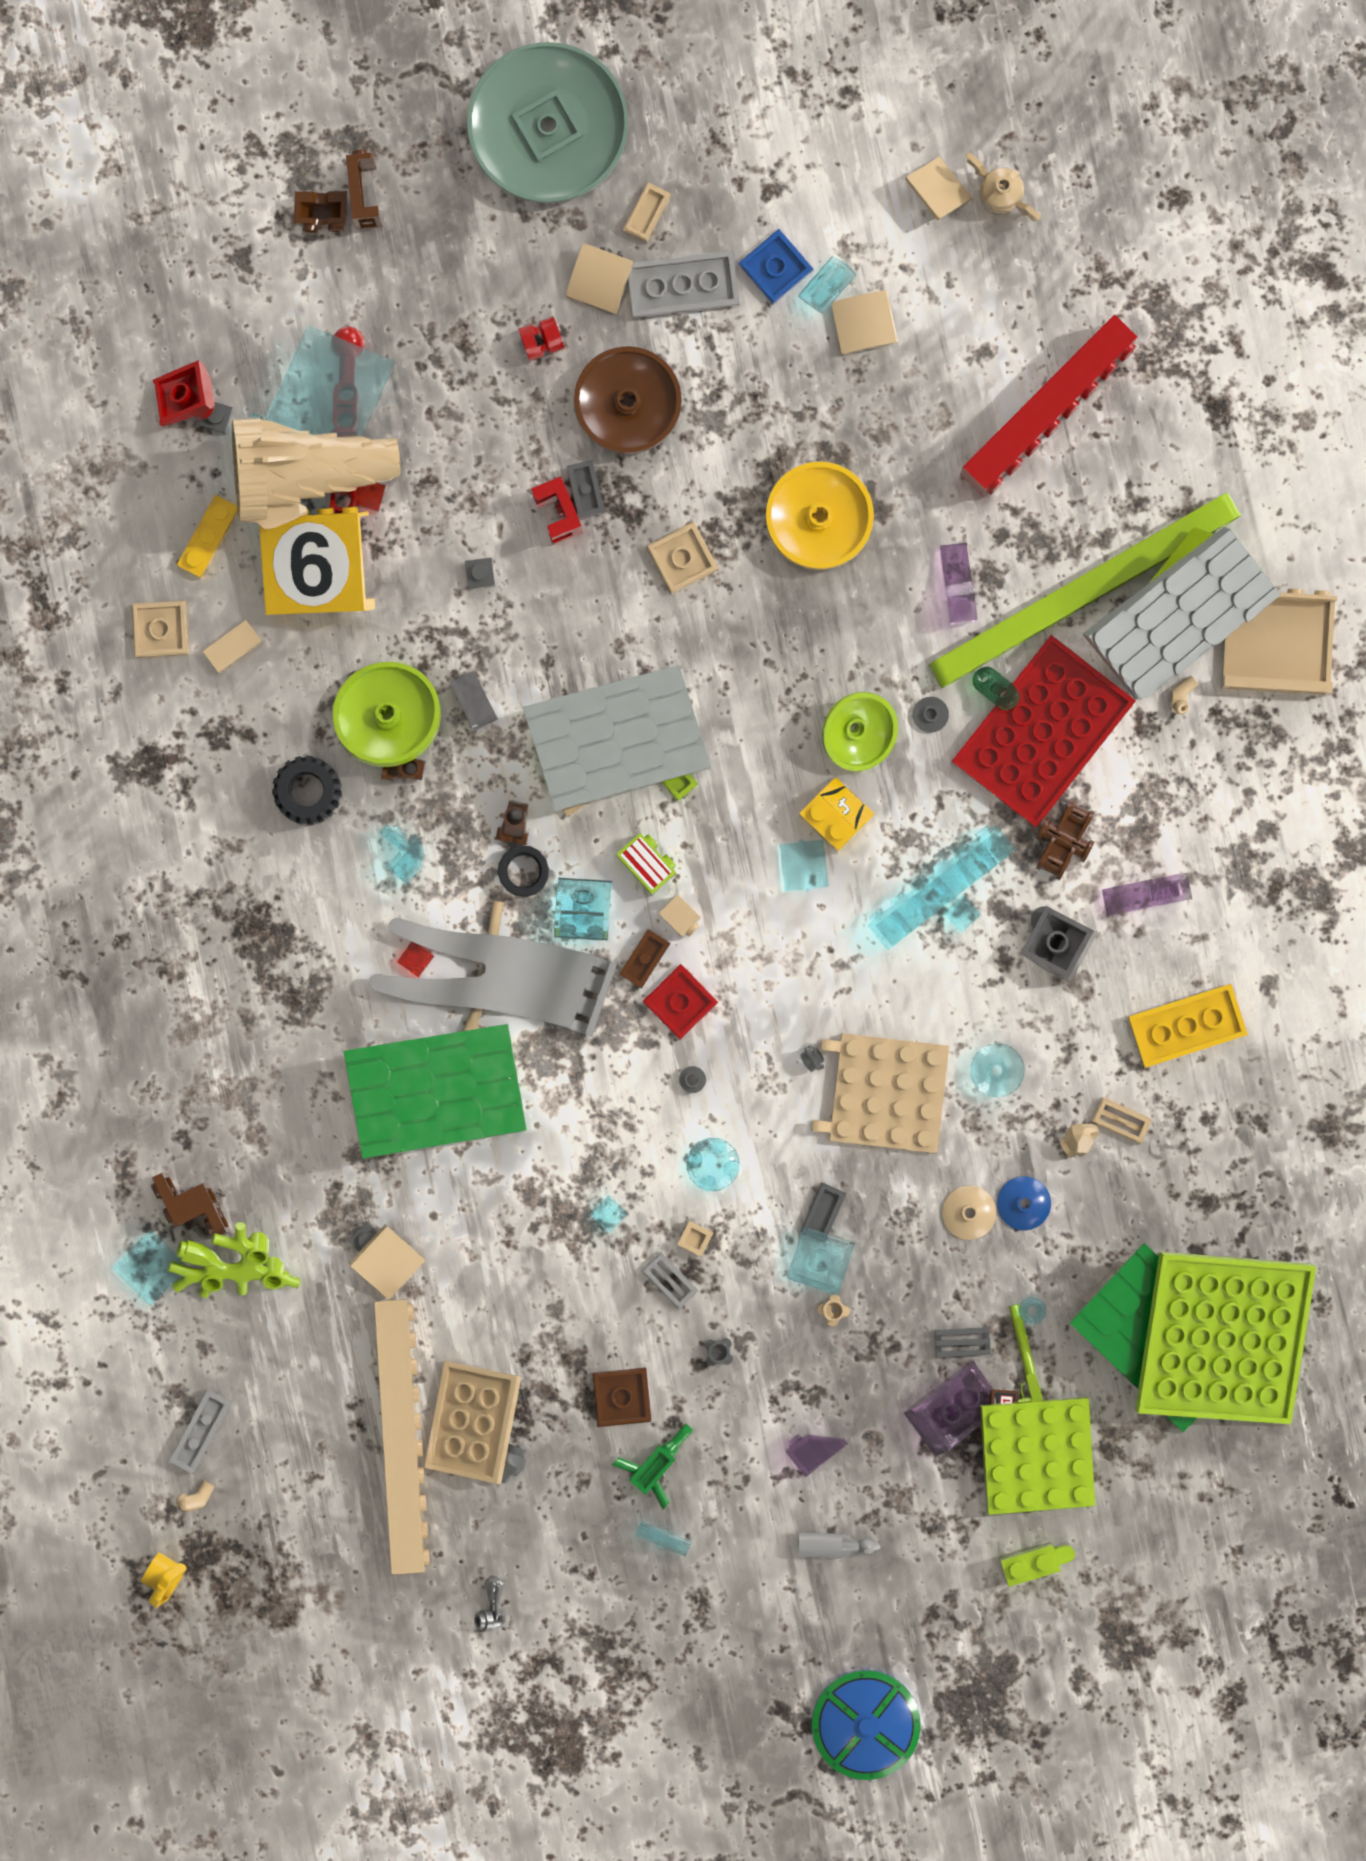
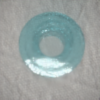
[1019,1297,1046,1324]

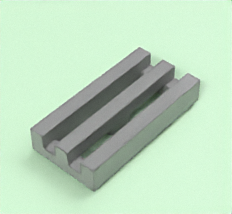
[642,1252,699,1310]

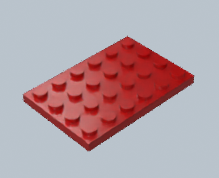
[951,635,1136,828]

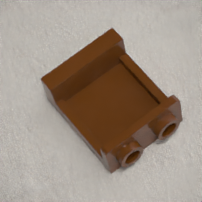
[346,149,383,230]

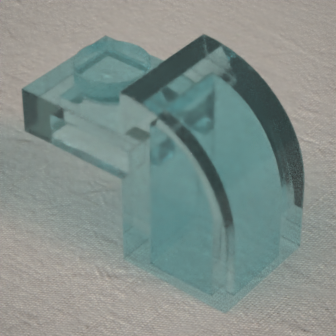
[380,825,425,886]

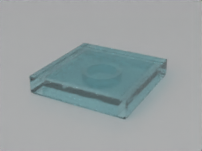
[786,1226,855,1295]
[112,1229,186,1306]

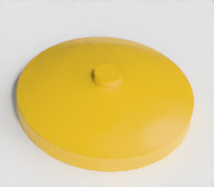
[766,462,874,570]

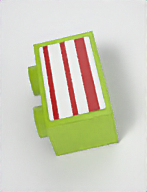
[616,833,676,896]

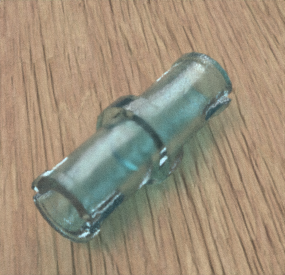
[635,1520,692,1557]

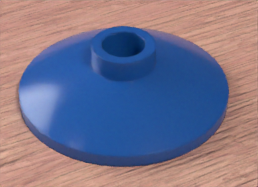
[997,1176,1051,1230]

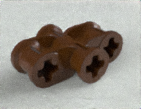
[1035,799,1095,881]

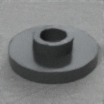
[913,697,949,733]

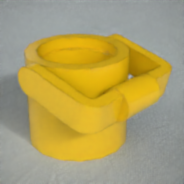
[140,1552,187,1608]

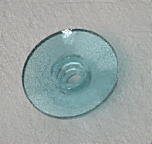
[970,1043,1025,1097]

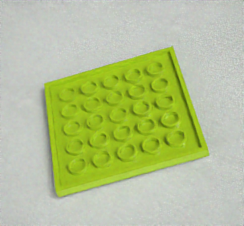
[1135,1252,1316,1424]

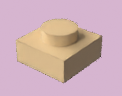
[677,1220,713,1257]

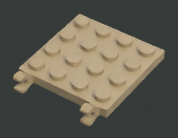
[811,1033,949,1153]

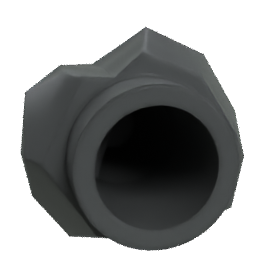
[501,1443,526,1483]

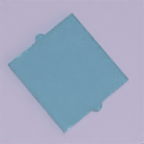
[779,839,829,892]

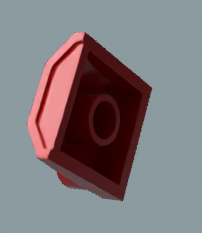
[153,360,215,427]

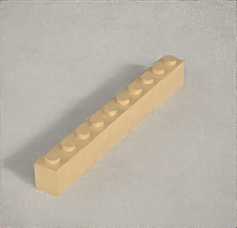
[374,1299,430,1575]

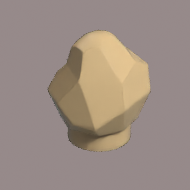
[1060,1124,1099,1158]

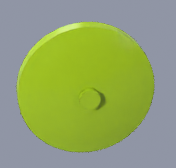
[333,662,441,767]

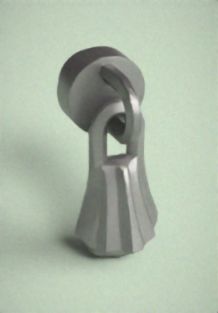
[474,1575,505,1632]

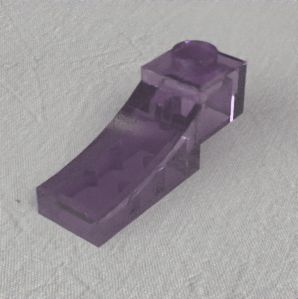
[939,542,978,625]
[1102,873,1193,916]

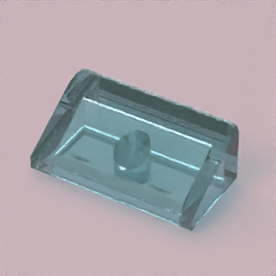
[798,256,856,314]

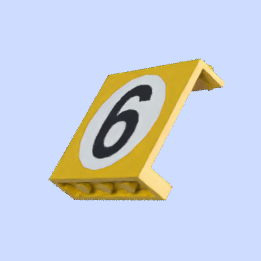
[259,507,375,615]

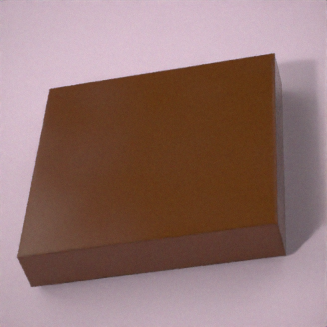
[592,1367,652,1427]

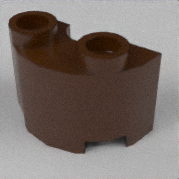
[294,191,347,233]

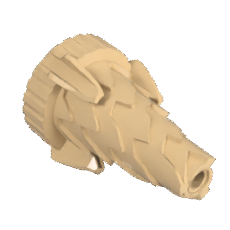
[232,418,401,529]

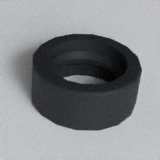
[498,845,549,897]

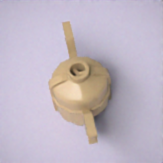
[965,152,1042,222]

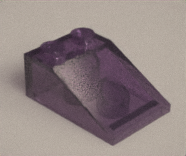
[904,1361,993,1457]

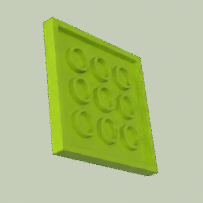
[980,1397,1095,1515]

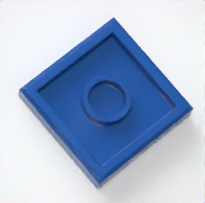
[738,229,814,305]

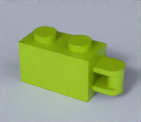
[999,1542,1075,1587]

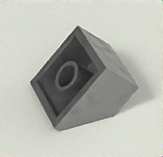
[1021,906,1096,983]

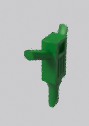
[612,1423,693,1510]

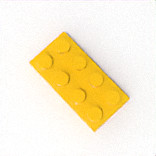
[1128,984,1248,1068]

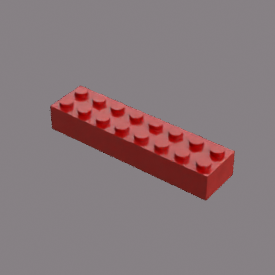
[960,314,1138,497]

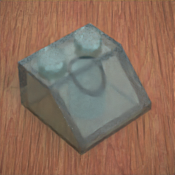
[554,877,612,941]

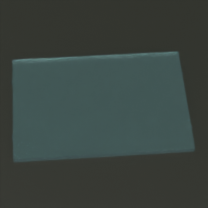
[265,325,396,495]

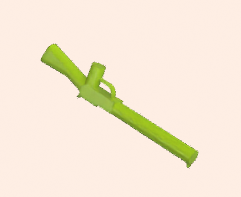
[1009,1303,1043,1402]

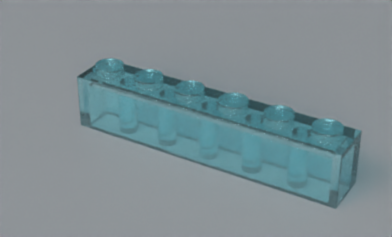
[867,825,1016,951]

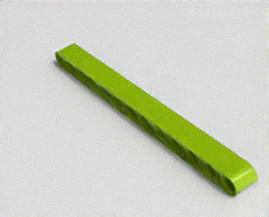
[928,492,1242,688]

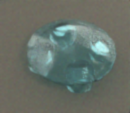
[686,1138,740,1191]

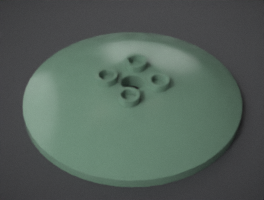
[467,42,628,203]

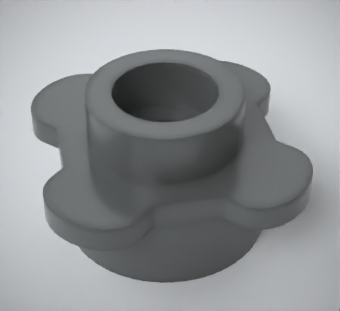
[800,1045,824,1072]
[705,1338,733,1366]

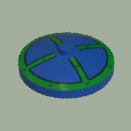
[812,1669,921,1780]

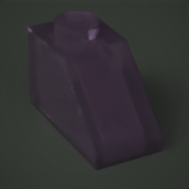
[785,1433,848,1477]

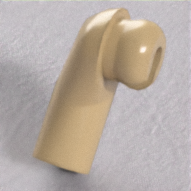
[1170,675,1198,715]
[176,1480,215,1512]

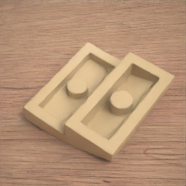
[566,243,634,315]
[831,290,898,355]

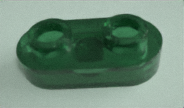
[972,667,1020,710]

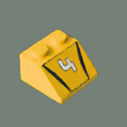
[799,777,875,853]

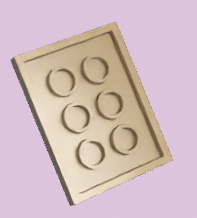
[424,1361,521,1484]

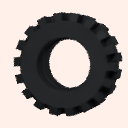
[272,756,342,825]

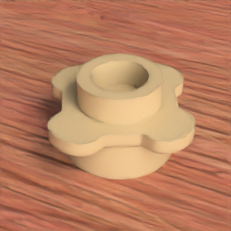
[817,1294,850,1327]

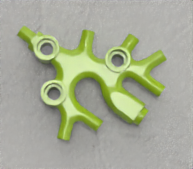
[167,1222,300,1298]

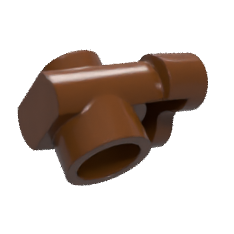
[381,758,426,781]
[495,800,529,845]

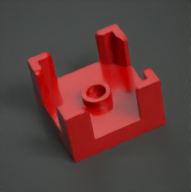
[531,476,583,545]

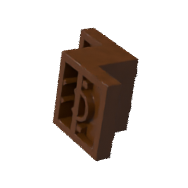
[151,1173,232,1236]

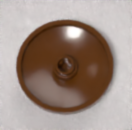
[574,346,682,454]

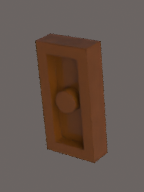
[619,929,671,989]

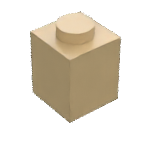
[659,894,701,937]

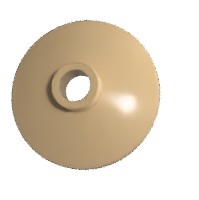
[942,1186,996,1240]

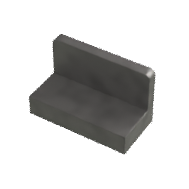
[449,671,498,731]

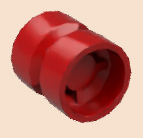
[518,316,565,362]

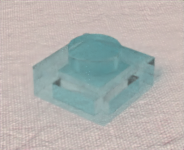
[943,895,981,933]
[590,1195,628,1233]

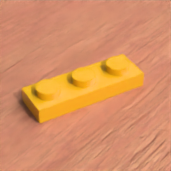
[177,494,238,579]

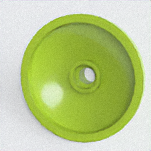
[822,692,898,771]

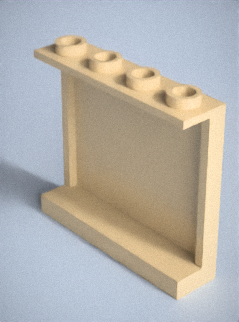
[1221,588,1338,695]

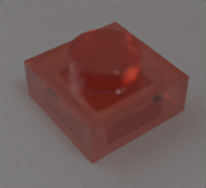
[397,941,435,978]

